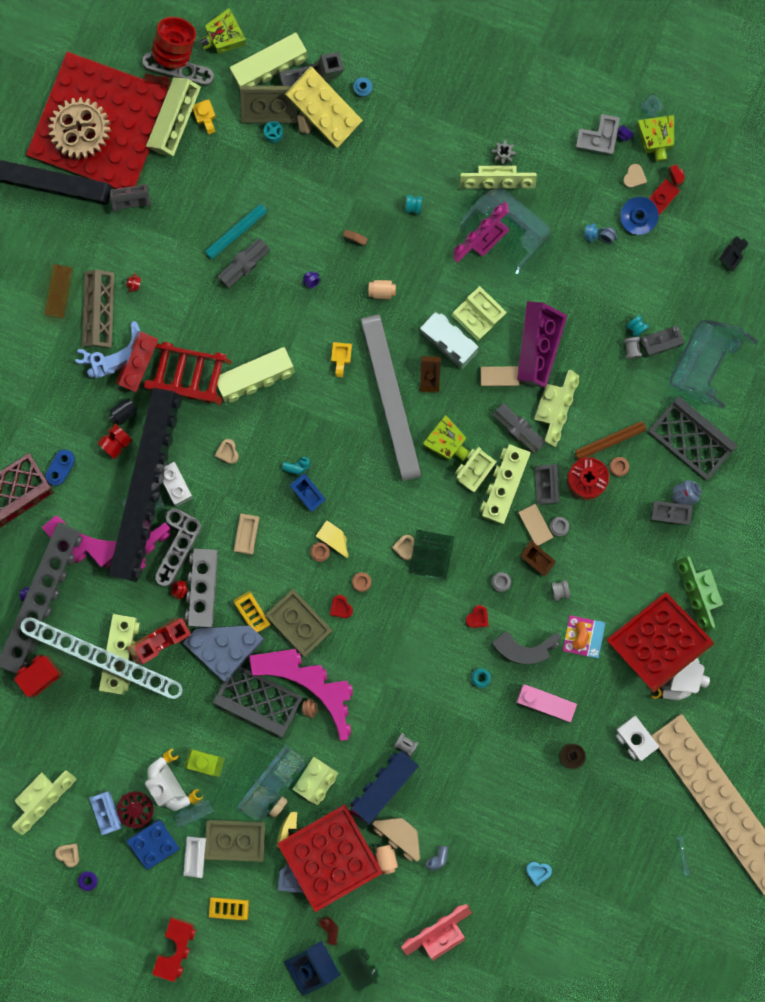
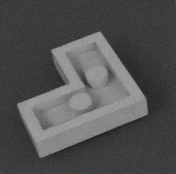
[575,114,620,156]

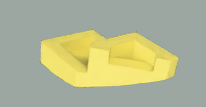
[316,521,349,558]
[276,812,297,847]

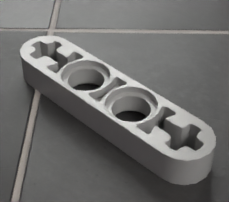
[143,52,214,86]

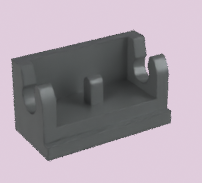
[110,184,151,213]
[640,326,685,358]
[535,464,559,505]
[650,501,693,525]

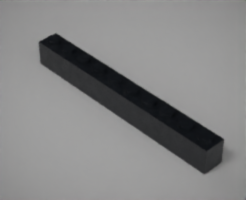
[109,388,182,583]

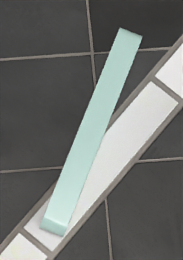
[21,618,183,699]

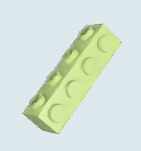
[230,33,308,89]
[146,77,201,156]
[217,347,295,403]
[479,444,531,526]
[99,614,140,695]

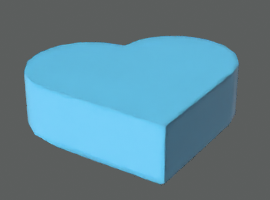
[526,862,552,886]

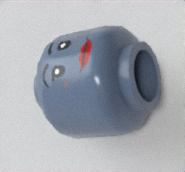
[672,480,702,506]

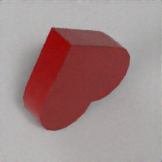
[330,595,353,618]
[466,605,489,628]

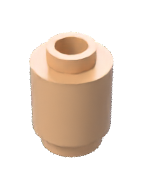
[369,280,396,300]
[375,844,398,874]

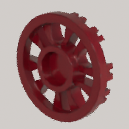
[117,791,154,828]

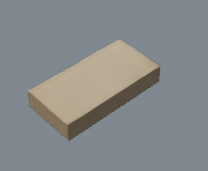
[480,366,519,387]
[518,504,553,546]
[234,514,260,555]

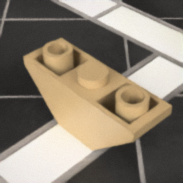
[372,818,420,862]

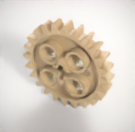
[48,97,111,160]

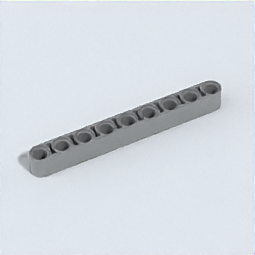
[361,314,421,482]

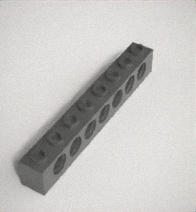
[0,522,83,674]

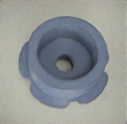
[599,227,617,244]

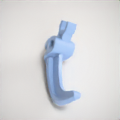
[75,321,140,379]

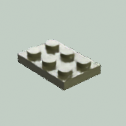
[240,86,298,123]
[265,589,333,657]
[205,820,265,862]

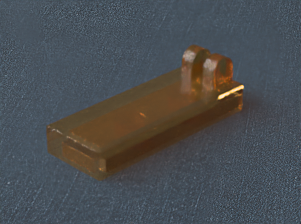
[45,264,73,318]

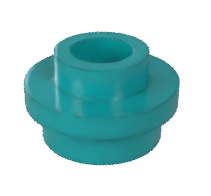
[472,668,491,688]

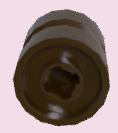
[559,743,586,769]

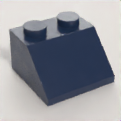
[284,941,341,996]

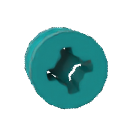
[264,121,283,143]
[405,194,423,215]
[625,315,649,337]

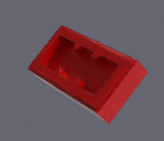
[649,179,680,215]

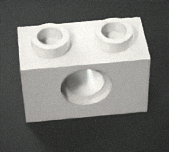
[163,462,193,507]
[615,716,659,761]

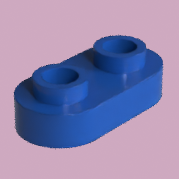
[46,450,75,486]

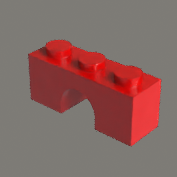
[116,331,158,392]
[127,618,191,664]
[152,917,196,982]

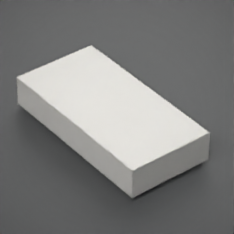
[184,837,206,878]

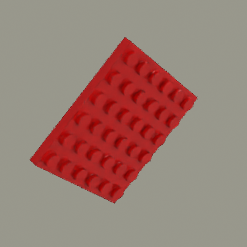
[26,51,169,189]

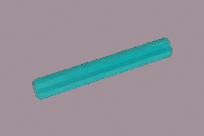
[205,204,267,259]

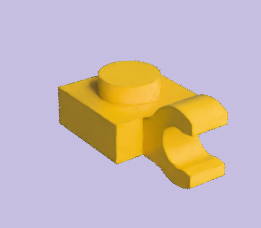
[193,99,216,135]
[331,342,352,377]

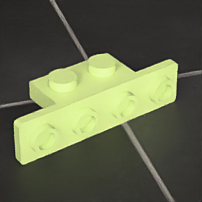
[460,166,537,189]
[534,370,579,447]
[12,770,76,835]

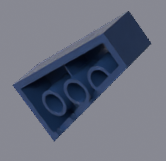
[349,751,419,830]

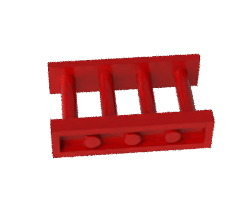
[144,342,232,406]

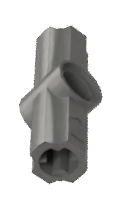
[218,238,270,289]
[492,403,545,454]

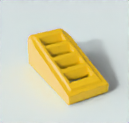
[234,590,271,633]
[209,897,249,920]

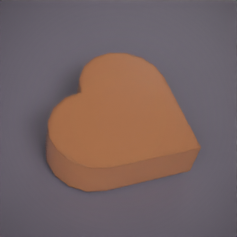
[343,229,368,246]

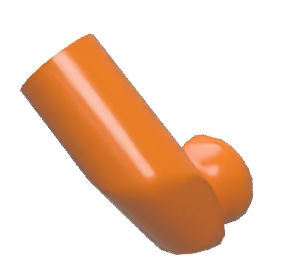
[572,621,589,650]

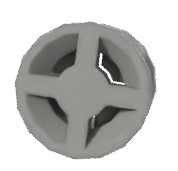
[551,580,570,601]

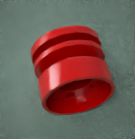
[151,17,196,68]
[566,457,609,501]

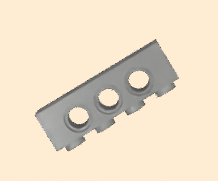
[185,549,218,628]

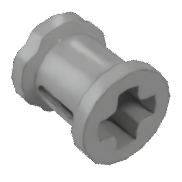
[623,337,642,359]
[394,733,418,757]

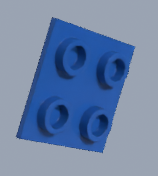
[127,819,180,870]

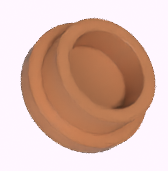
[311,543,330,562]
[303,699,318,718]

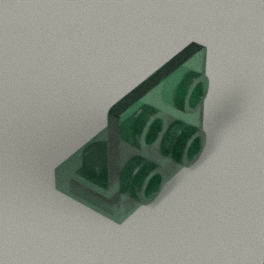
[409,530,454,580]
[338,945,380,992]

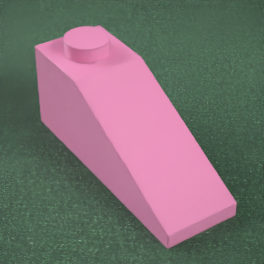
[516,684,577,722]

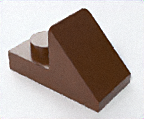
[420,356,441,392]
[520,540,556,577]

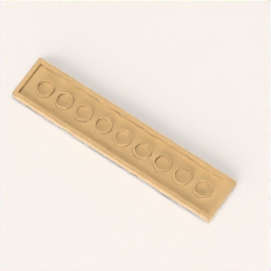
[651,714,765,896]

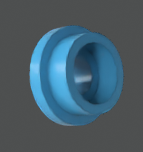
[354,78,372,97]
[585,224,599,243]

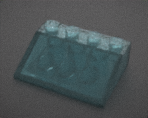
[236,745,306,821]

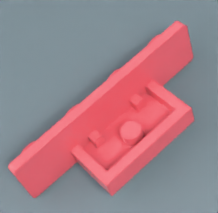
[401,904,472,961]

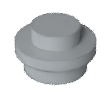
[550,517,569,536]
[492,572,511,592]

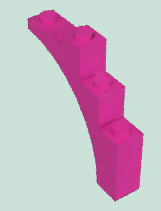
[42,515,171,570]
[249,649,353,741]

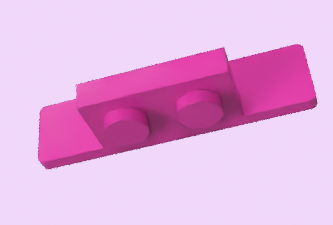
[453,202,509,263]

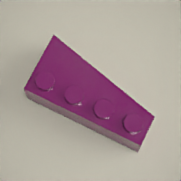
[517,301,568,388]

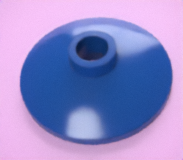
[620,197,659,235]

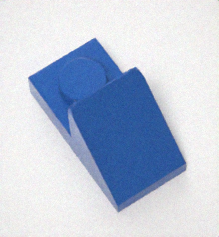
[290,473,326,512]

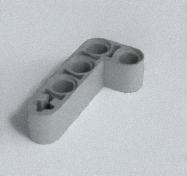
[156,509,202,587]

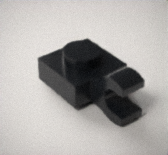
[718,236,748,272]

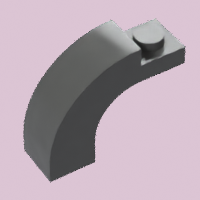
[278,52,344,86]
[491,631,561,665]

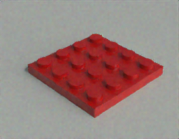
[606,592,714,693]
[277,804,383,912]

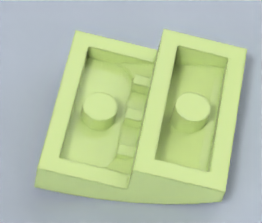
[451,286,507,341]

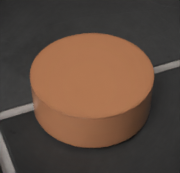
[609,457,629,477]
[352,572,371,592]

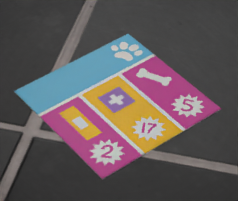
[563,615,605,658]

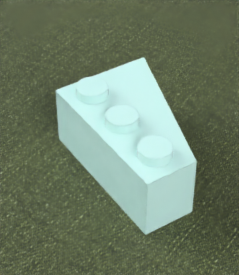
[420,312,479,370]

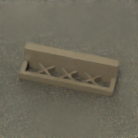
[82,269,114,348]

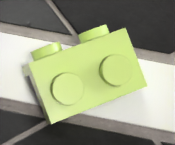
[455,447,497,493]
[293,757,338,805]

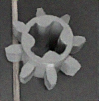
[492,140,516,165]

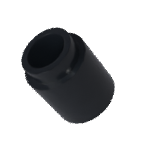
[108,398,138,425]

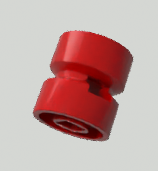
[97,424,133,460]

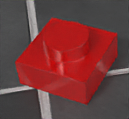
[668,164,685,187]

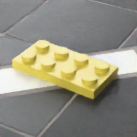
[284,67,363,148]

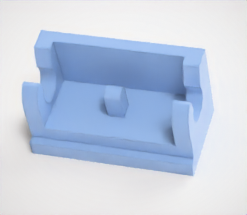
[89,791,122,835]

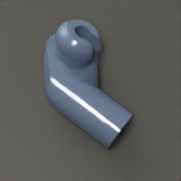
[426,845,449,871]

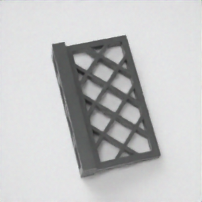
[649,396,738,480]
[213,666,303,740]

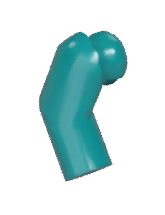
[282,457,310,475]

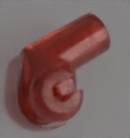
[143,73,171,89]
[320,917,339,945]

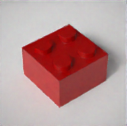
[14,655,64,698]

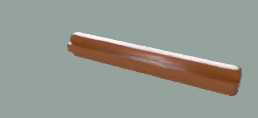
[575,421,646,460]

